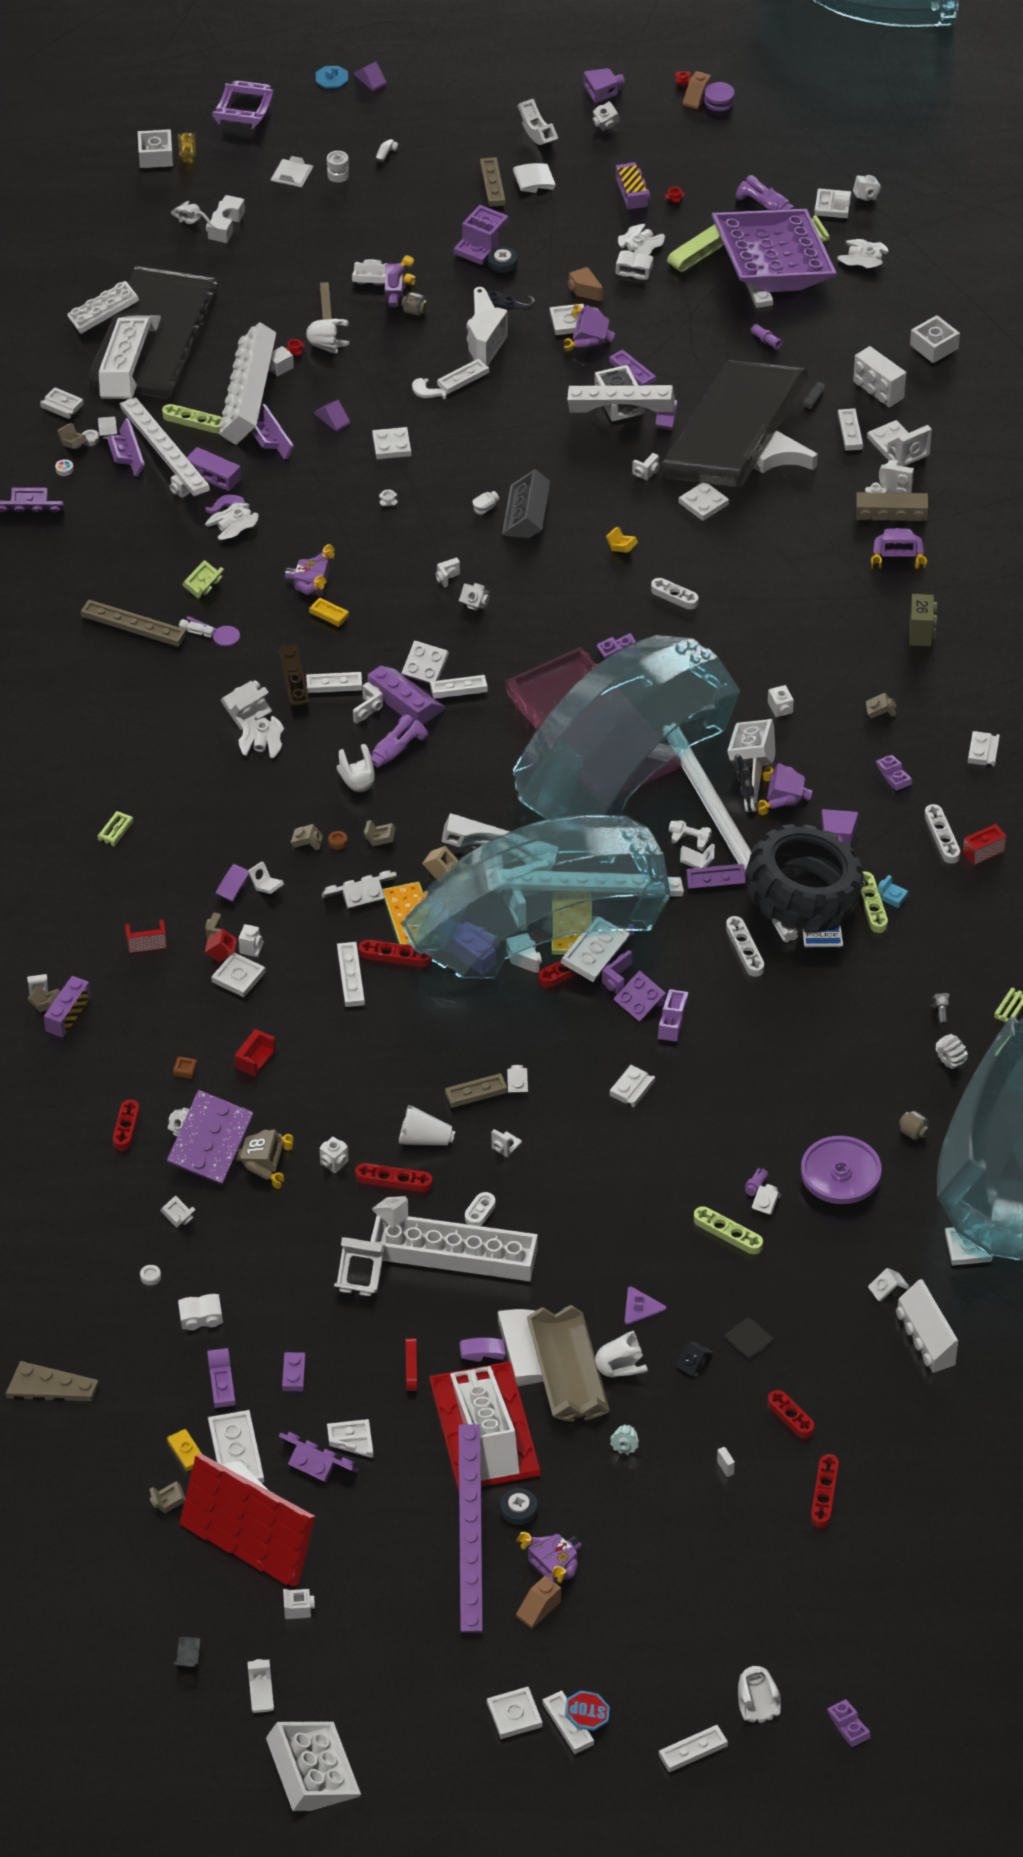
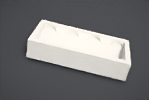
[498,1309,543,1386]

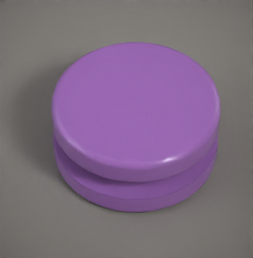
[704,82,735,111]

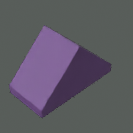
[354,62,386,91]
[314,400,350,432]

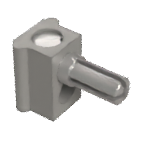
[932,993,950,1023]

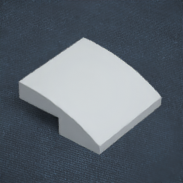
[513,163,555,193]

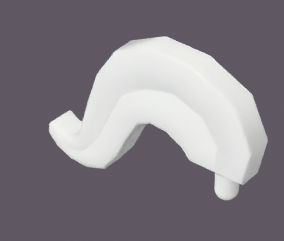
[412,378,446,399]

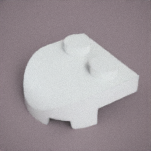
[352,260,387,285]
[879,460,914,493]

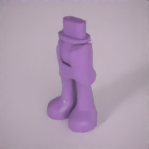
[735,175,794,210]
[371,715,428,768]

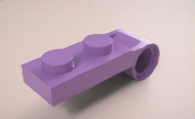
[207,1348,235,1408]

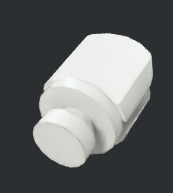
[473,491,499,515]

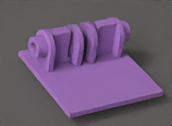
[614,970,666,1022]

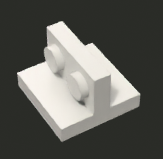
[221,681,272,730]

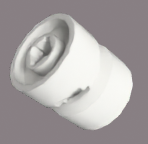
[327,151,349,182]

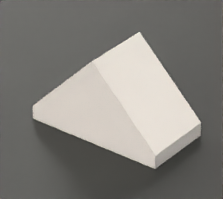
[372,1196,408,1228]

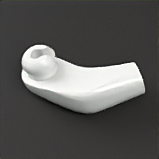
[376,139,398,162]

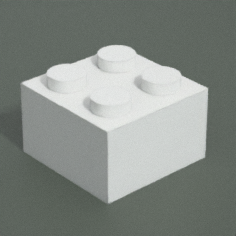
[138,130,173,168]
[910,315,960,363]

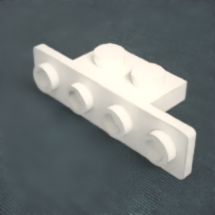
[321,870,397,909]

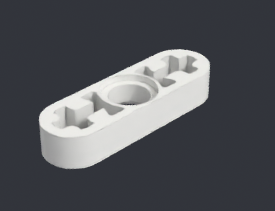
[651,578,698,609]

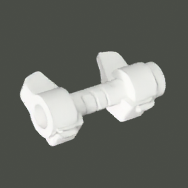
[669,820,712,851]

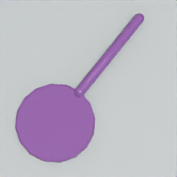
[187,616,240,646]

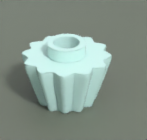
[610,1425,639,1454]

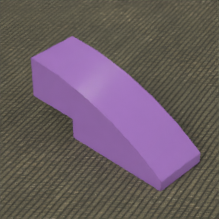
[658,989,688,1041]

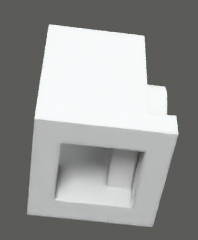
[239,924,264,957]

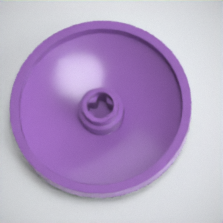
[801,1136,882,1204]

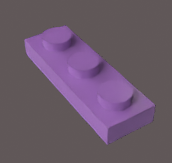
[609,350,656,386]
[686,864,745,888]

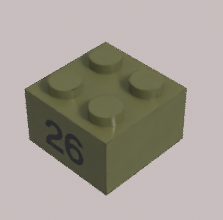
[909,594,937,646]

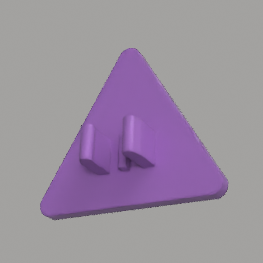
[625,1287,666,1325]

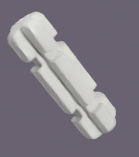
[179,619,214,637]

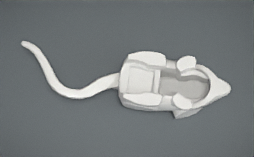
[171,201,216,228]

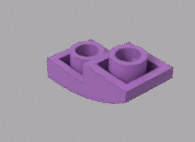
[655,400,677,430]
[597,633,639,659]
[876,755,912,791]
[216,864,249,903]
[459,1338,506,1362]
[827,1700,871,1747]

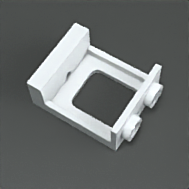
[334,1238,385,1296]

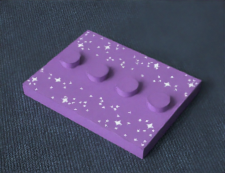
[167,1090,253,1185]

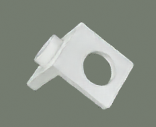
[680,844,715,868]
[248,862,284,894]
[491,1129,522,1157]
[868,1268,909,1302]

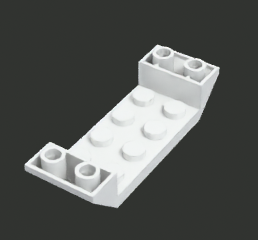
[99,316,161,399]

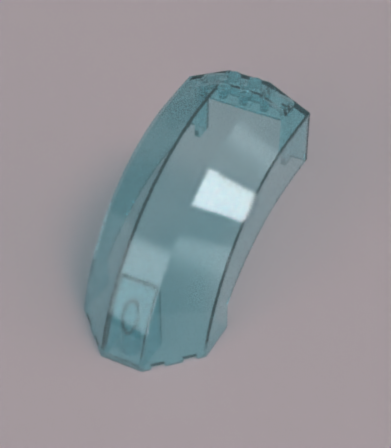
[513,635,740,830]
[401,815,671,979]
[937,1017,1023,1261]

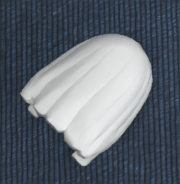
[306,319,349,354]
[337,744,375,792]
[595,1331,648,1378]
[738,1666,781,1723]

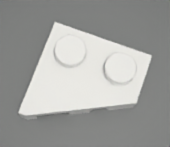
[327,1419,373,1457]

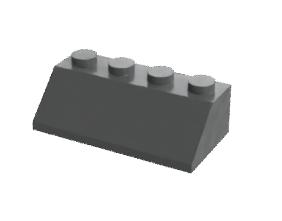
[502,469,550,538]

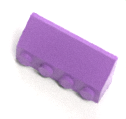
[368,666,445,725]

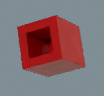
[205,929,237,962]

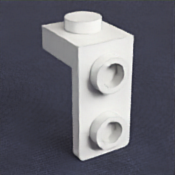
[353,682,383,724]
[248,1659,274,1713]

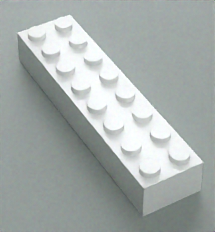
[219,322,276,445]
[370,1215,538,1281]

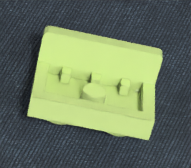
[182,560,224,599]

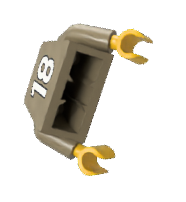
[234,1130,294,1188]

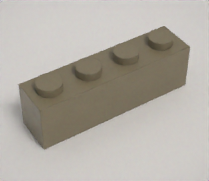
[856,492,928,521]

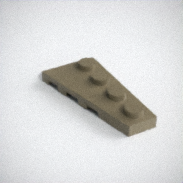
[6,1361,99,1401]

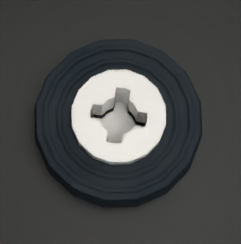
[488,247,518,273]
[500,1488,538,1525]

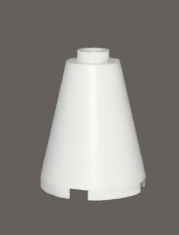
[399,1105,455,1146]

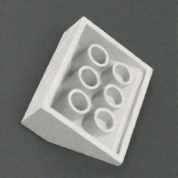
[266,1722,361,1811]

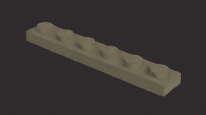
[81,600,186,647]

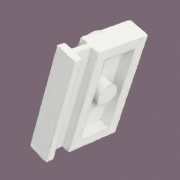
[40,387,84,419]
[968,731,1000,766]
[610,1065,655,1107]

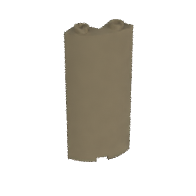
[527,1305,610,1421]

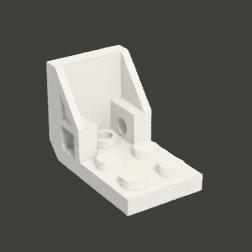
[867,420,932,466]

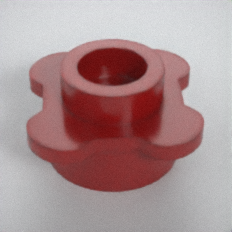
[675,71,691,86]
[665,187,685,203]
[286,339,305,355]

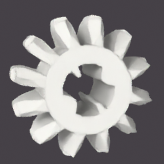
[935,1034,968,1069]

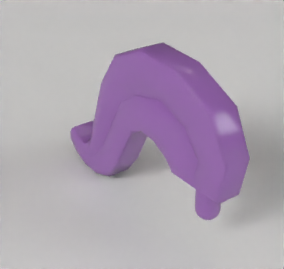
[205,495,245,514]

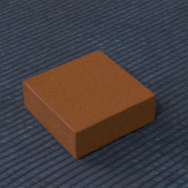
[173,1057,197,1079]

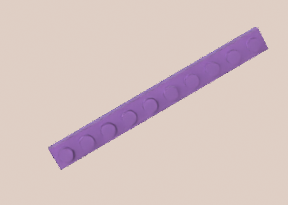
[459,1424,482,1633]

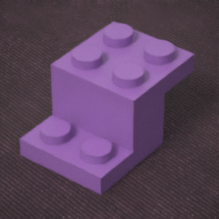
[454,205,508,265]

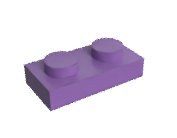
[282,1352,305,1391]

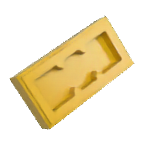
[309,598,349,627]
[167,1429,202,1471]

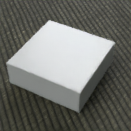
[27,974,49,994]
[717,1447,735,1477]

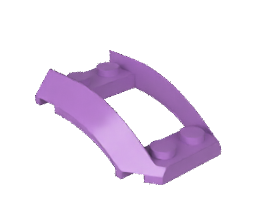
[212,81,273,129]

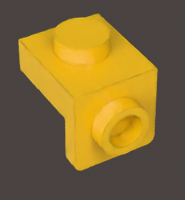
[606,527,638,553]

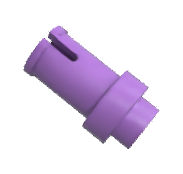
[745,1168,768,1196]

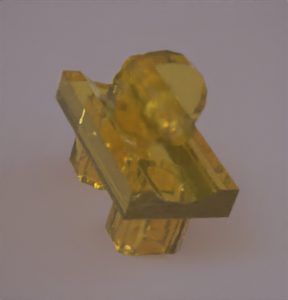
[178,132,196,162]

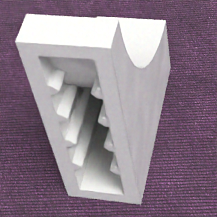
[749,431,818,473]

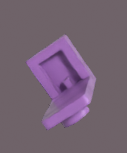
[602,950,632,994]

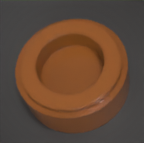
[328,831,347,850]

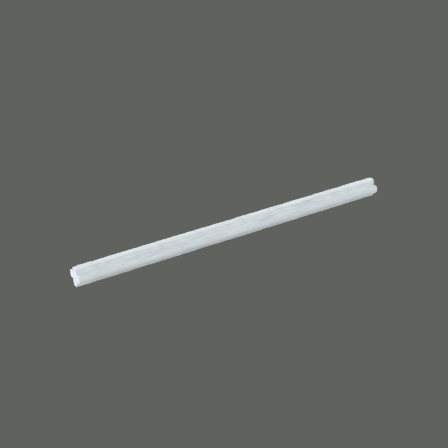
[663,723,798,943]

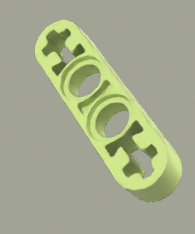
[162,404,223,434]
[860,872,888,933]
[694,1207,763,1254]

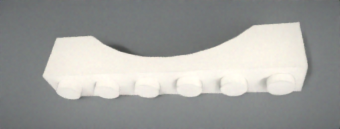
[567,385,675,413]
[442,813,558,872]

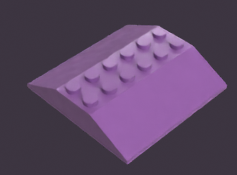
[711,209,836,292]

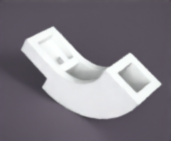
[517,99,558,145]

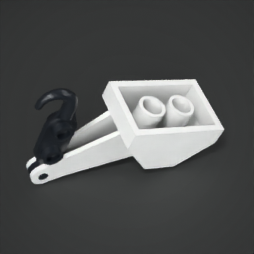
[467,287,536,366]
[728,719,775,813]

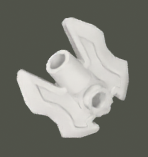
[618,224,665,254]
[838,239,888,268]
[205,503,258,540]
[239,715,284,758]

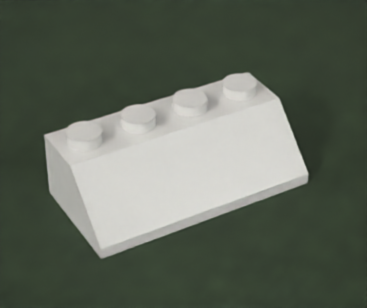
[896,1279,958,1373]

